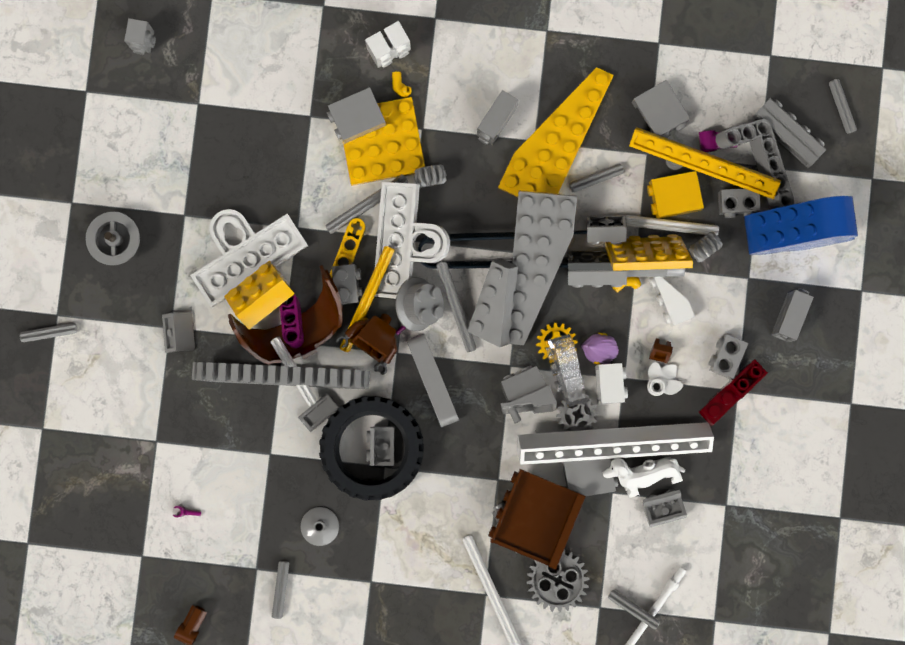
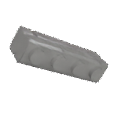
[752,98,827,168]

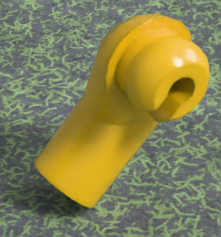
[392,72,412,97]
[612,277,641,293]

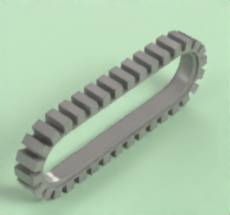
[192,362,370,389]

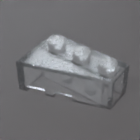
[546,334,590,408]

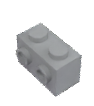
[124,18,156,55]

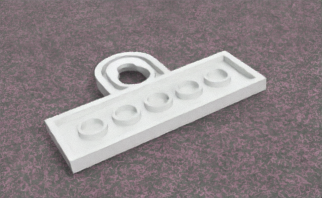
[374,182,450,299]
[190,209,308,308]

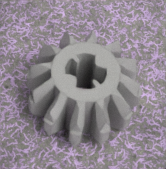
[414,164,447,188]
[689,232,723,262]

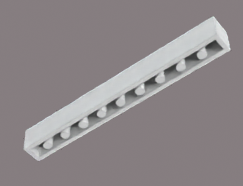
[517,422,714,465]

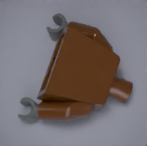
[336,314,397,375]

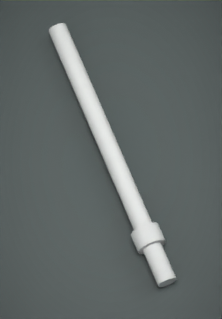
[625,567,686,645]

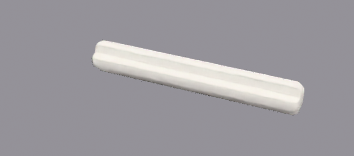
[271,337,317,406]

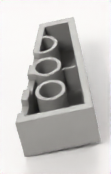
[467,259,518,347]

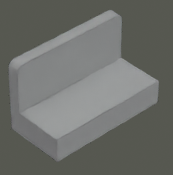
[162,312,195,353]

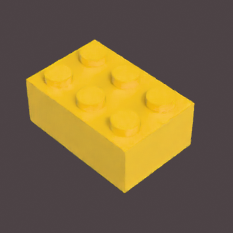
[224,261,295,329]

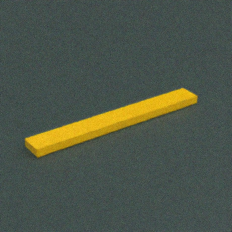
[629,127,781,199]

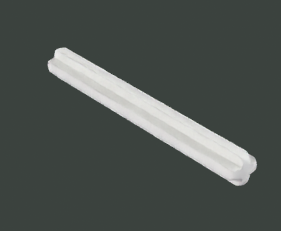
[625,215,719,235]

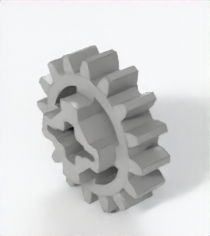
[556,394,598,431]

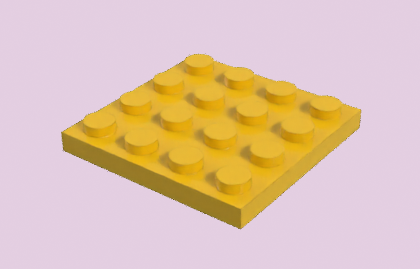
[343,97,425,186]
[605,234,693,271]

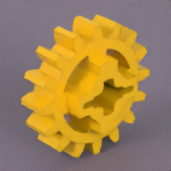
[536,323,578,365]

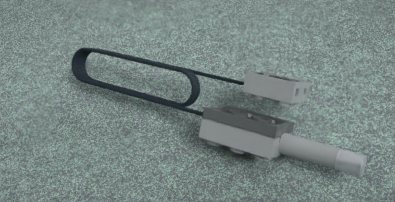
[418,216,685,288]

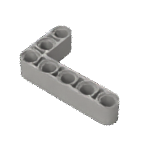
[716,119,794,209]

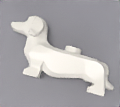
[602,457,685,498]

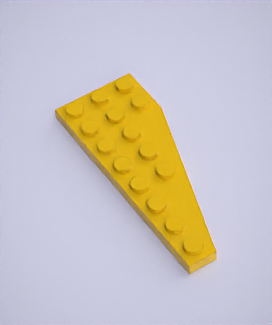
[498,67,614,197]

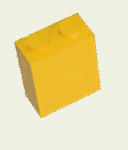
[647,171,704,219]

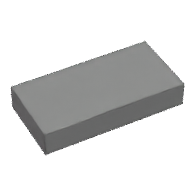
[298,393,339,432]

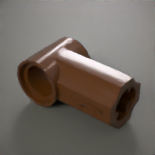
[174,604,208,645]

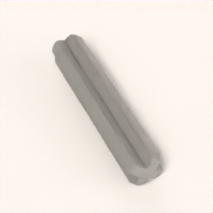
[829,79,857,134]
[569,164,624,192]
[20,323,77,342]
[272,561,289,619]
[608,590,660,630]

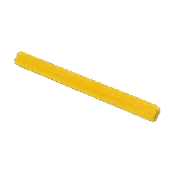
[340,246,395,352]

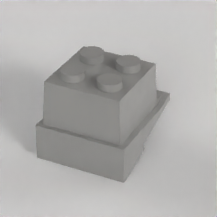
[500,366,557,423]

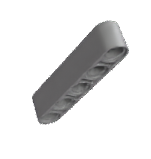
[406,333,459,428]

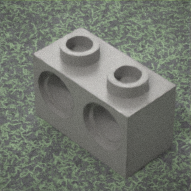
[718,189,761,218]
[708,334,748,379]

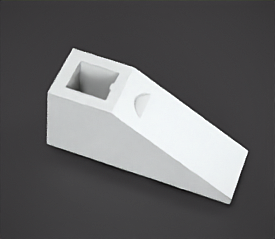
[648,277,695,327]

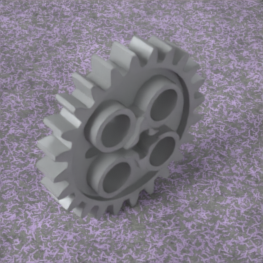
[526,549,590,612]

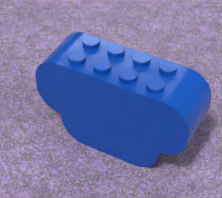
[744,196,858,255]

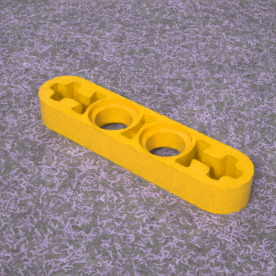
[330,218,366,278]

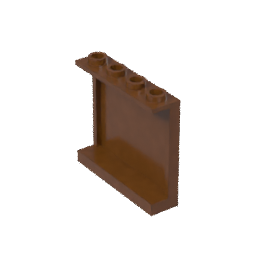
[488,469,586,569]

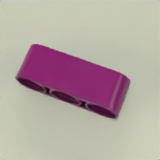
[280,294,304,348]

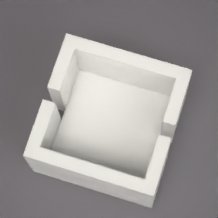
[365,21,411,68]
[595,363,628,404]

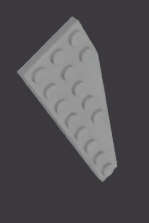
[509,190,577,345]

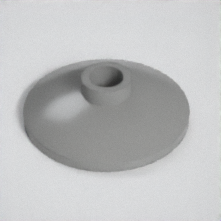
[301,507,339,546]

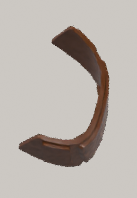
[228,265,342,365]

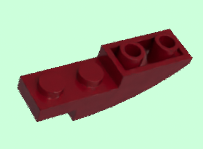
[698,359,768,426]

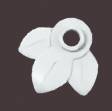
[647,362,683,396]

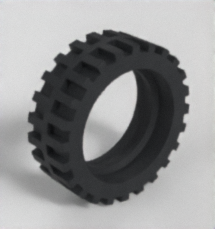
[319,396,424,501]

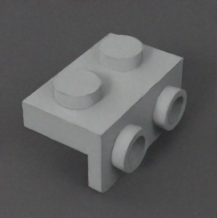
[332,264,363,305]
[366,427,394,466]
[643,490,687,527]

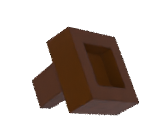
[649,338,673,363]

